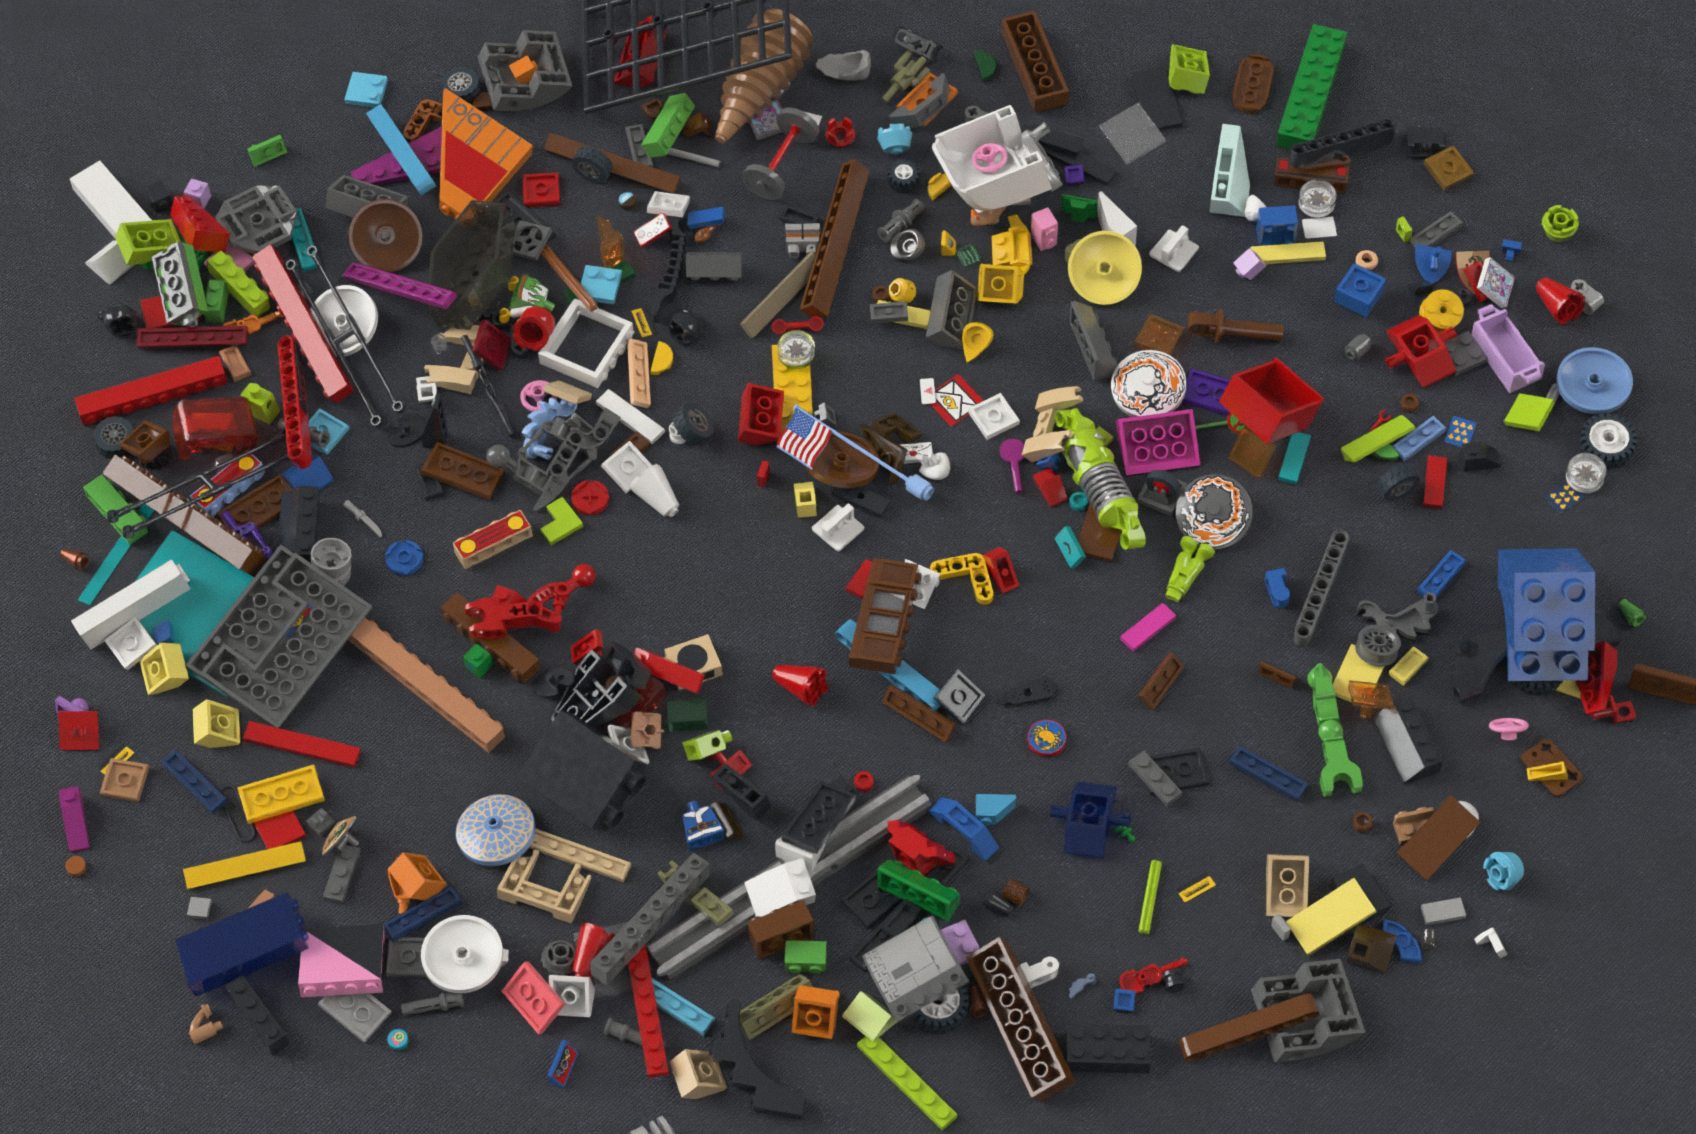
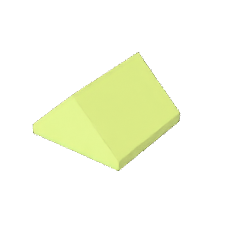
[842,991,897,1041]

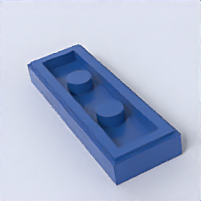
[1417,550,1466,598]

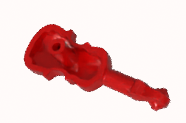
[1119,957,1188,995]

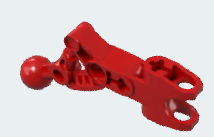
[464,564,596,640]

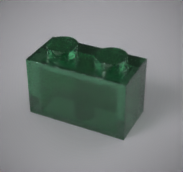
[667,698,708,732]

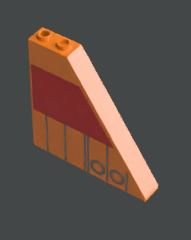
[439,88,533,228]

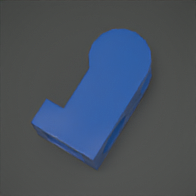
[1264,568,1290,608]

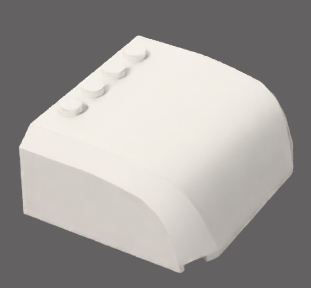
[932,105,1052,211]

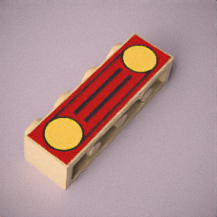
[453,510,533,569]

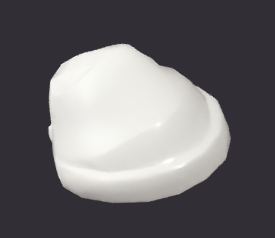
[1244,195,1266,222]

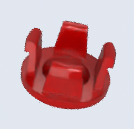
[826,117,855,147]

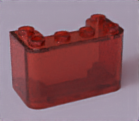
[171,396,259,460]

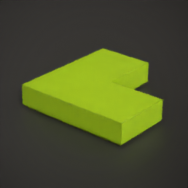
[541,497,583,545]

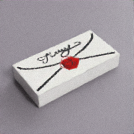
[901,442,932,464]

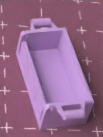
[1471,304,1545,393]

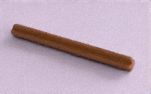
[541,244,598,312]

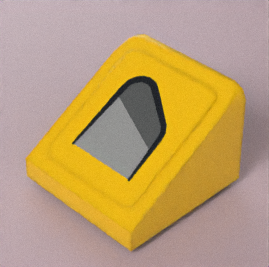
[941,230,956,256]

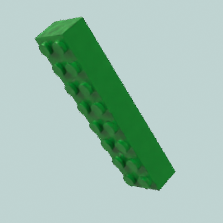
[1276,24,1347,149]

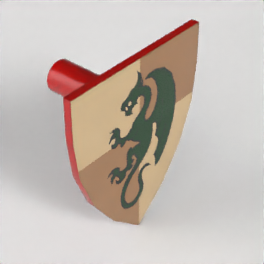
[1456,251,1490,294]

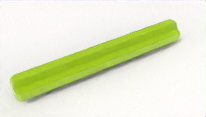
[1139,860,1162,934]

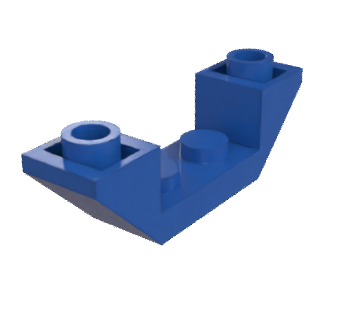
[928,797,999,862]

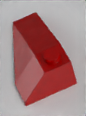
[1575,641,1617,715]

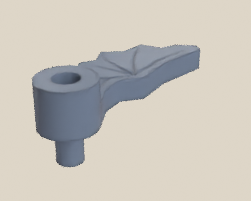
[1069,974,1096,999]

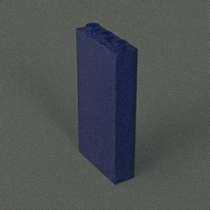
[175,892,309,997]

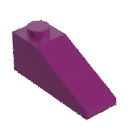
[59,786,90,853]

